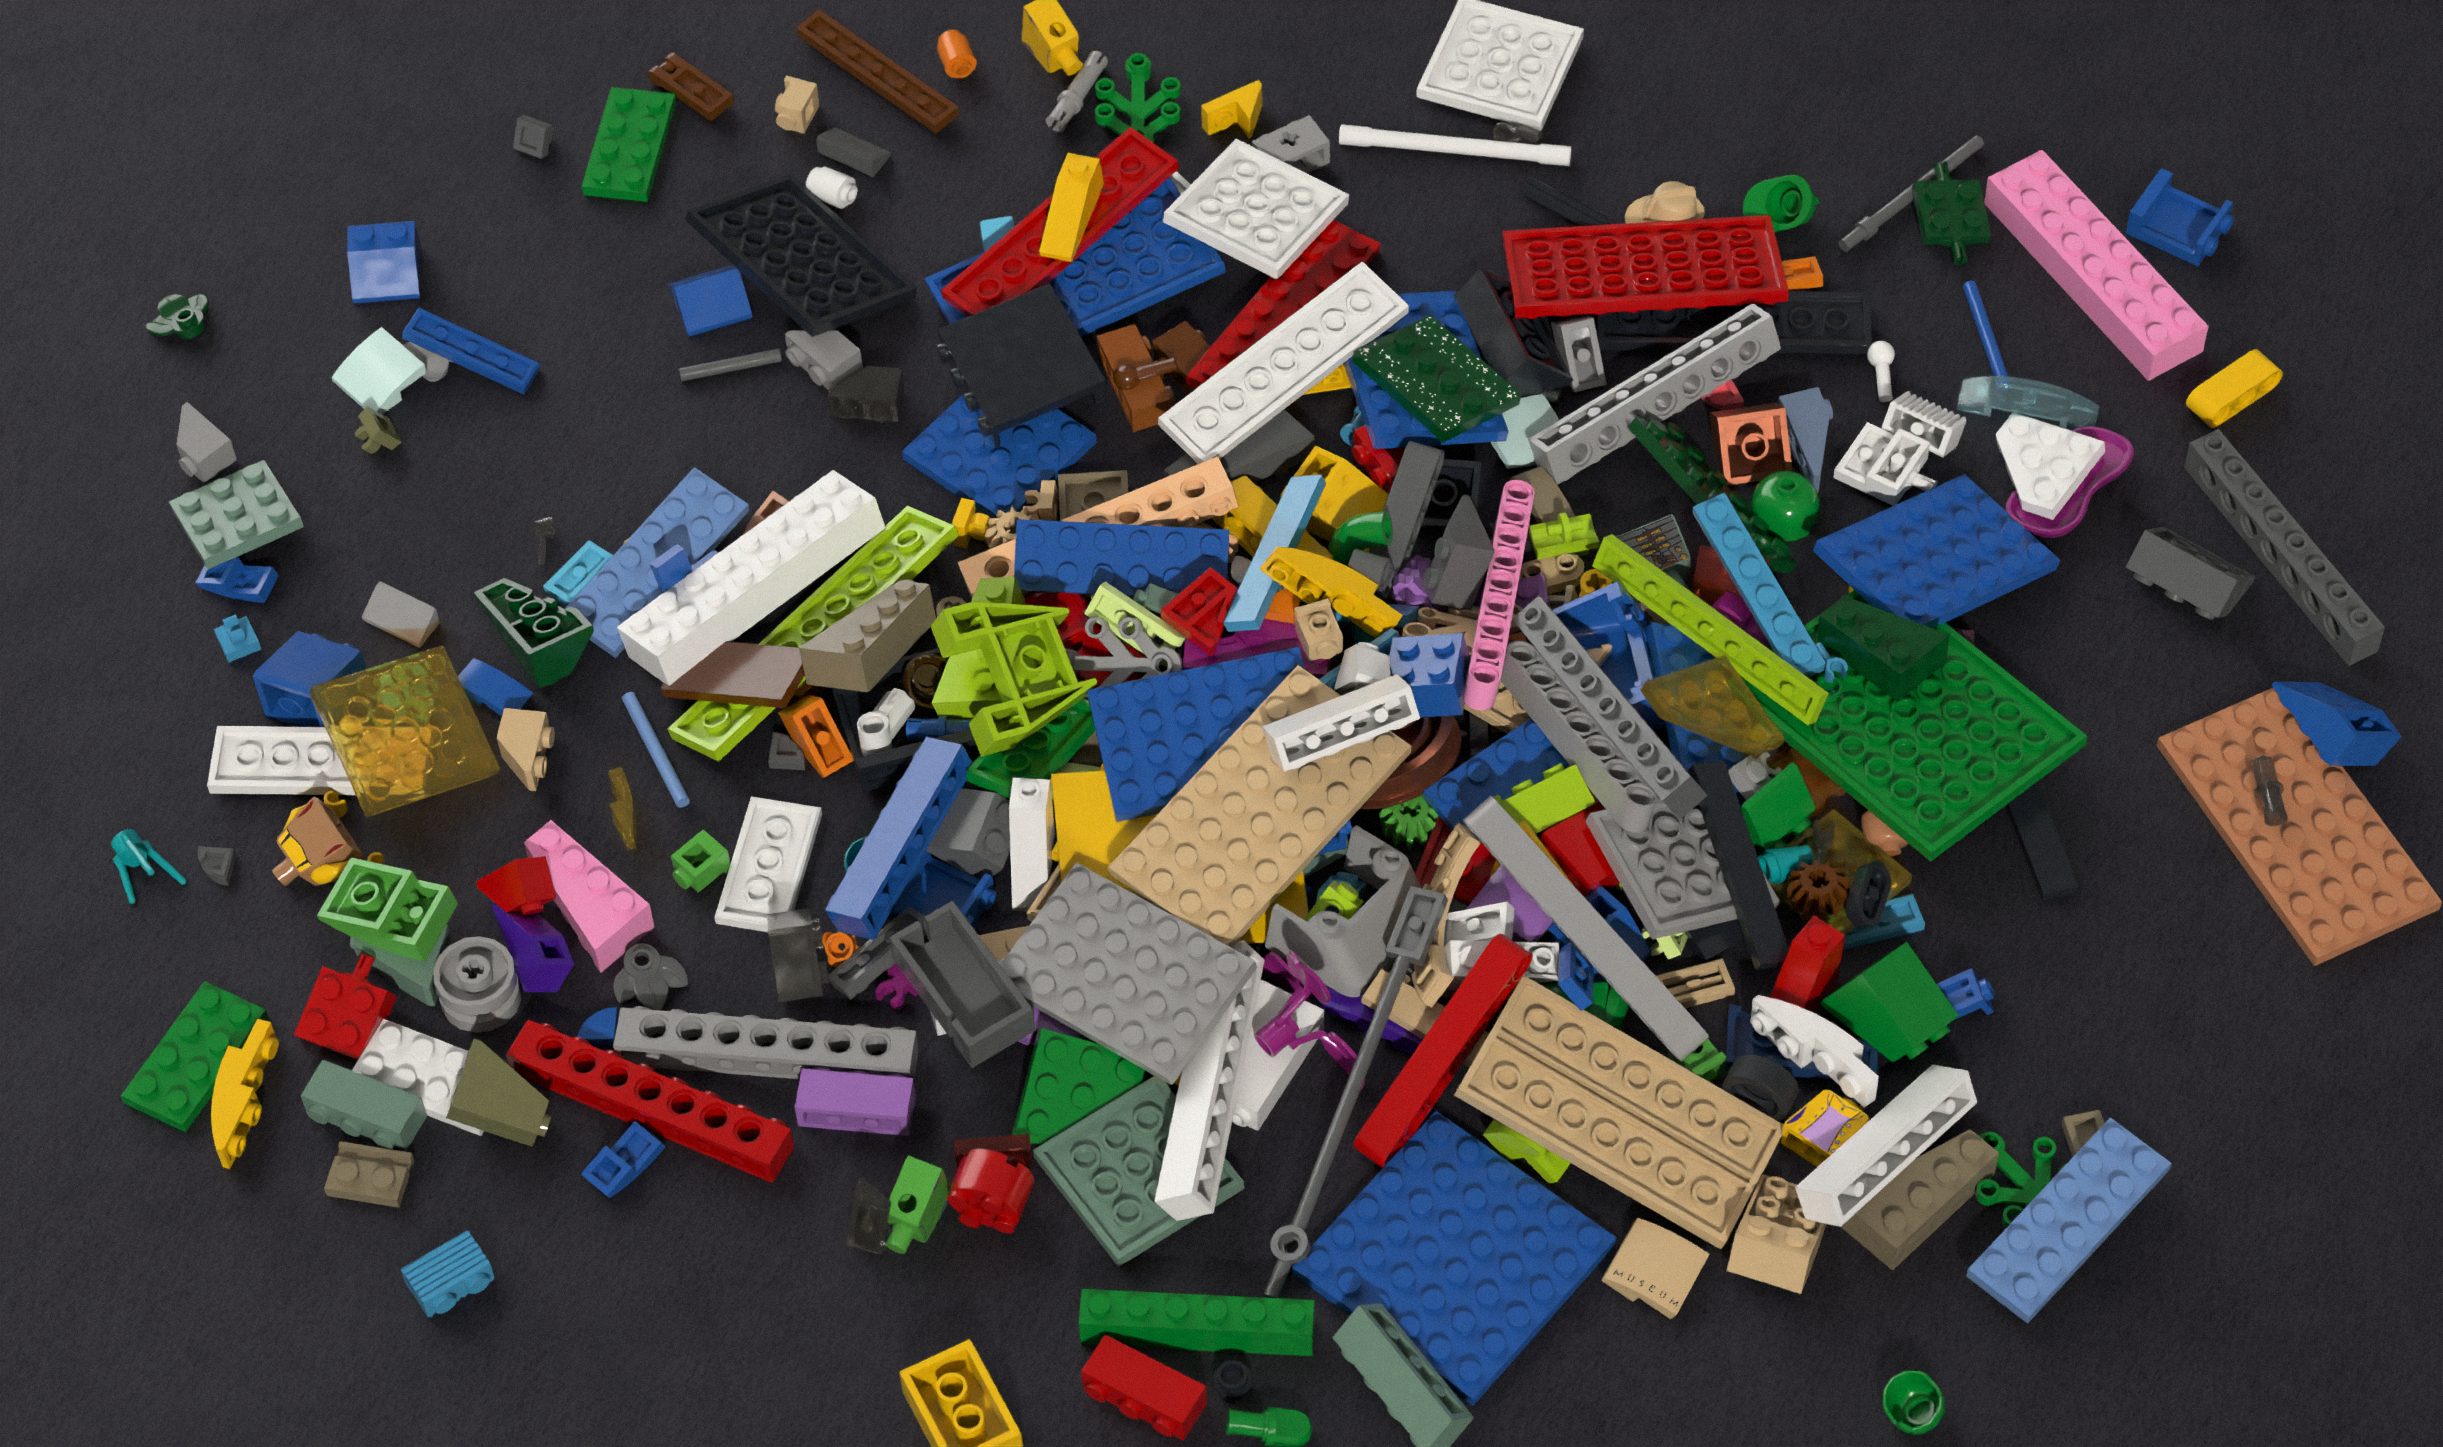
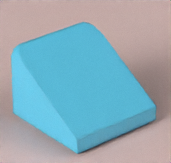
[980,216,1014,252]

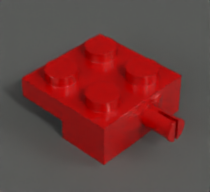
[294,953,397,1060]

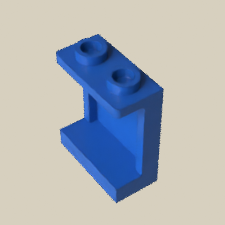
[2126,168,2235,266]
[889,851,996,930]

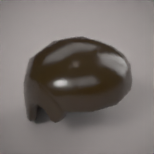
[901,653,948,709]

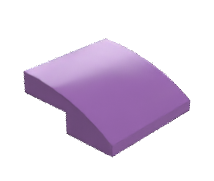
[1466,865,1553,942]

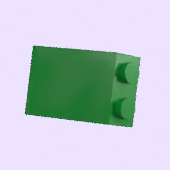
[1820,942,1959,1062]

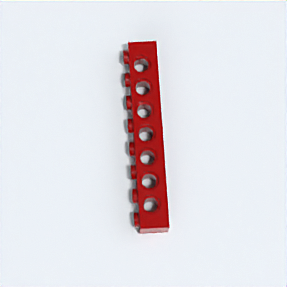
[506,1020,794,1183]

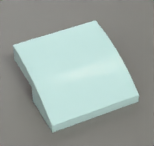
[332,327,426,414]
[1491,394,1559,469]

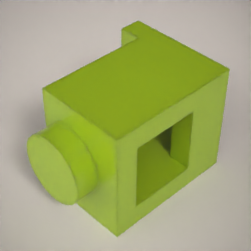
[1304,880,1364,922]

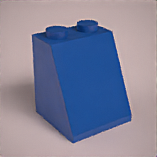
[253,631,367,727]

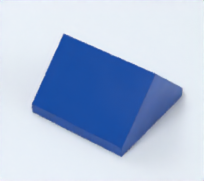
[668,265,753,337]

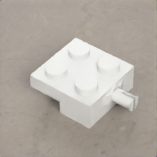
[1833,422,1937,506]

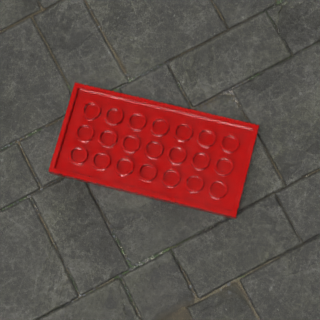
[1503,215,1788,319]

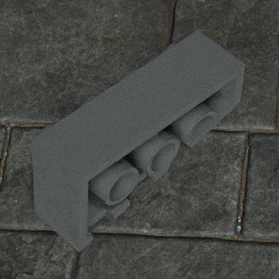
[1164,410,1315,486]

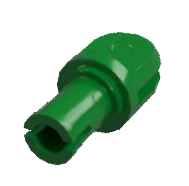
[1225,1406,1313,1447]

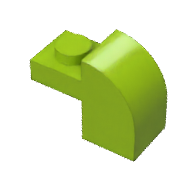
[1483,1119,1570,1184]

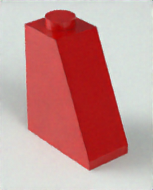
[1770,916,1845,1012]

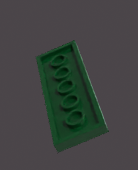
[1627,417,1797,574]

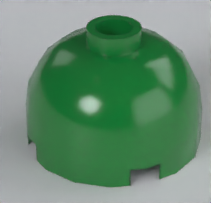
[1750,471,1820,541]

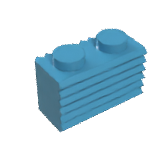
[401,1230,495,1317]

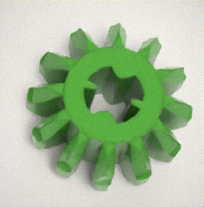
[1379,794,1439,850]

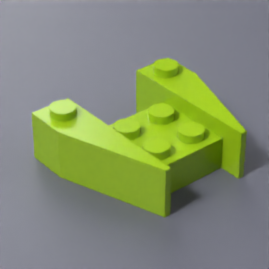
[931,601,1097,757]

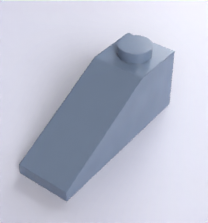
[1778,387,1833,492]

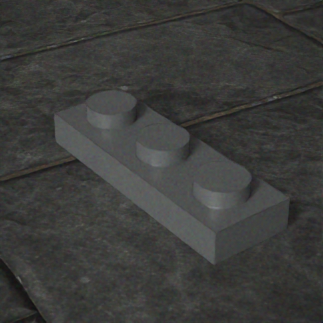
[826,905,927,1000]

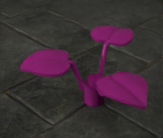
[1254,951,1365,1090]

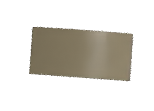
[1510,466,1575,524]

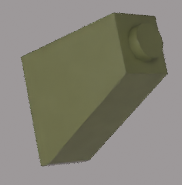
[446,1039,551,1147]

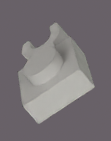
[1728,752,1782,801]

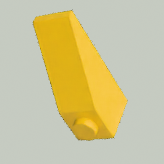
[1039,153,1104,262]

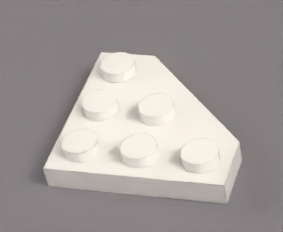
[1996,412,2105,520]

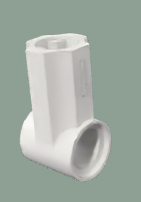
[857,688,915,756]

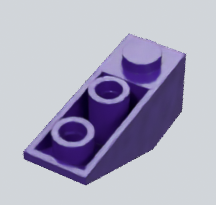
[492,903,574,992]

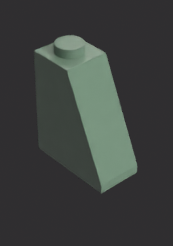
[350,925,453,1006]

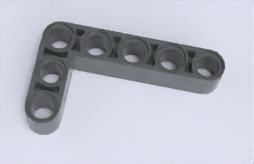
[1348,441,1444,604]

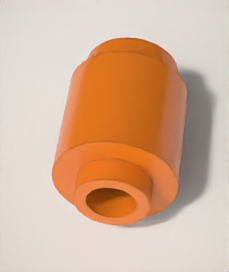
[937,30,977,78]

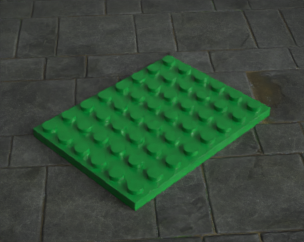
[1725,590,2087,862]

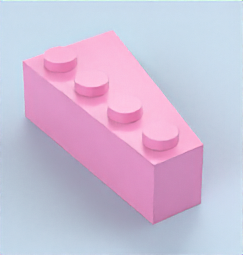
[524,820,655,973]

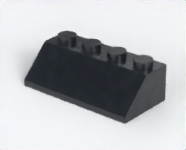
[1454,268,1573,397]

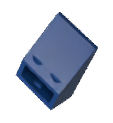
[2272,681,2402,766]

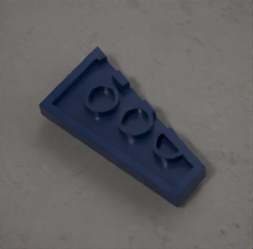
[1725,1003,1878,1080]

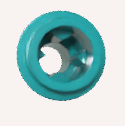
[1758,845,1814,885]

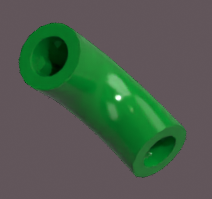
[1328,511,1393,567]

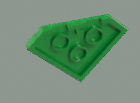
[1011,1028,1145,1146]

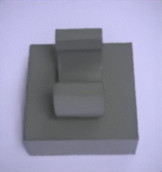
[513,115,554,159]

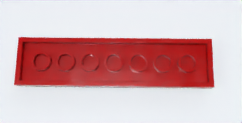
[941,127,1179,317]
[1186,220,1381,389]

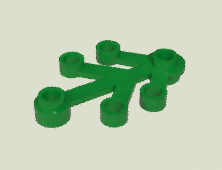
[1095,53,1181,143]
[1975,1132,2066,1229]

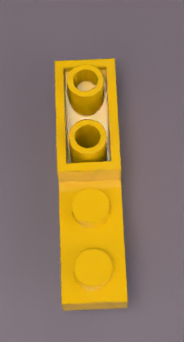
[1259,546,1402,638]
[211,1019,279,1169]

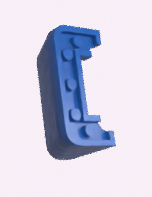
[1553,581,1666,730]

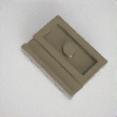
[324,1141,415,1208]

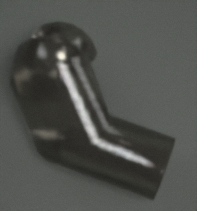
[1492,122,1543,145]

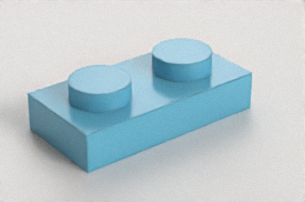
[543,540,613,607]

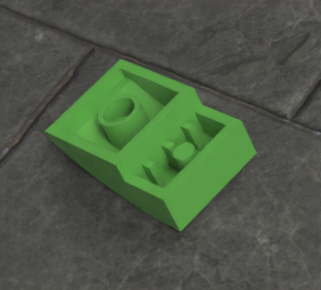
[317,858,458,962]

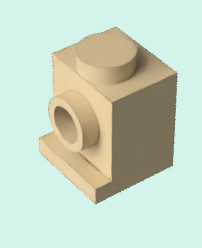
[775,76,820,133]
[1294,598,1343,662]

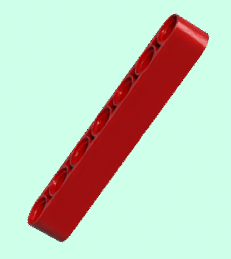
[1353,934,1533,1168]

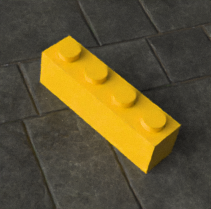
[1212,475,1333,560]

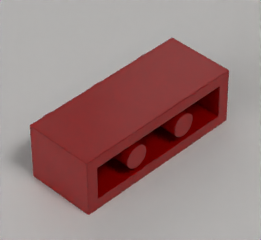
[1081,1335,1207,1441]

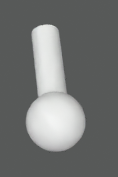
[1867,341,1895,402]

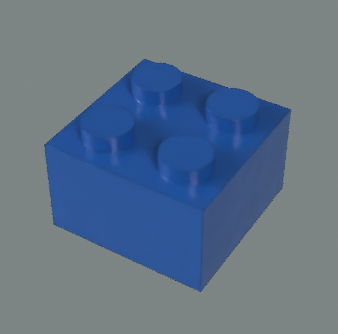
[1389,633,1470,717]

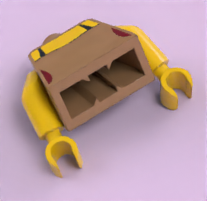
[272,791,384,886]

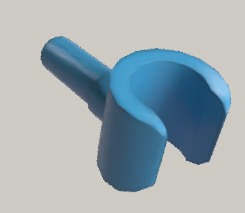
[1815,643,1848,683]

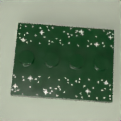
[1352,314,1521,443]

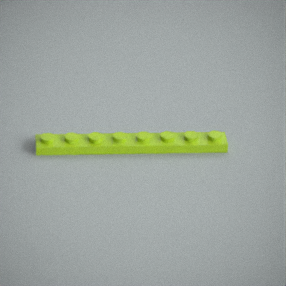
[1592,534,1829,725]

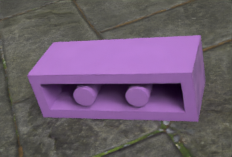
[795,1067,916,1136]

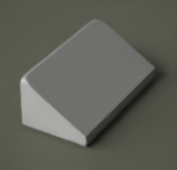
[362,581,440,648]

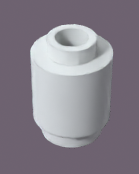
[806,167,857,209]

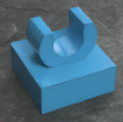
[214,614,261,663]

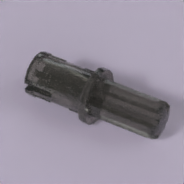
[2251,755,2288,826]

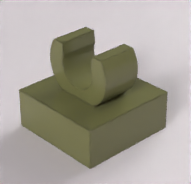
[355,407,402,454]

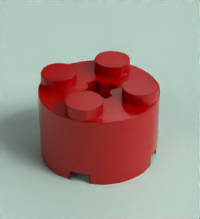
[947,1149,1034,1233]

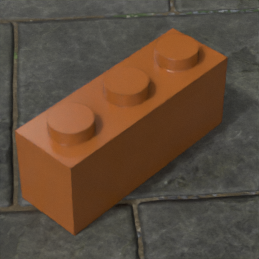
[1097,324,1175,432]

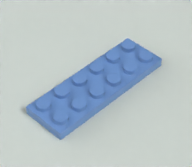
[565,467,749,658]
[1966,1118,2171,1323]

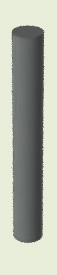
[679,348,782,381]

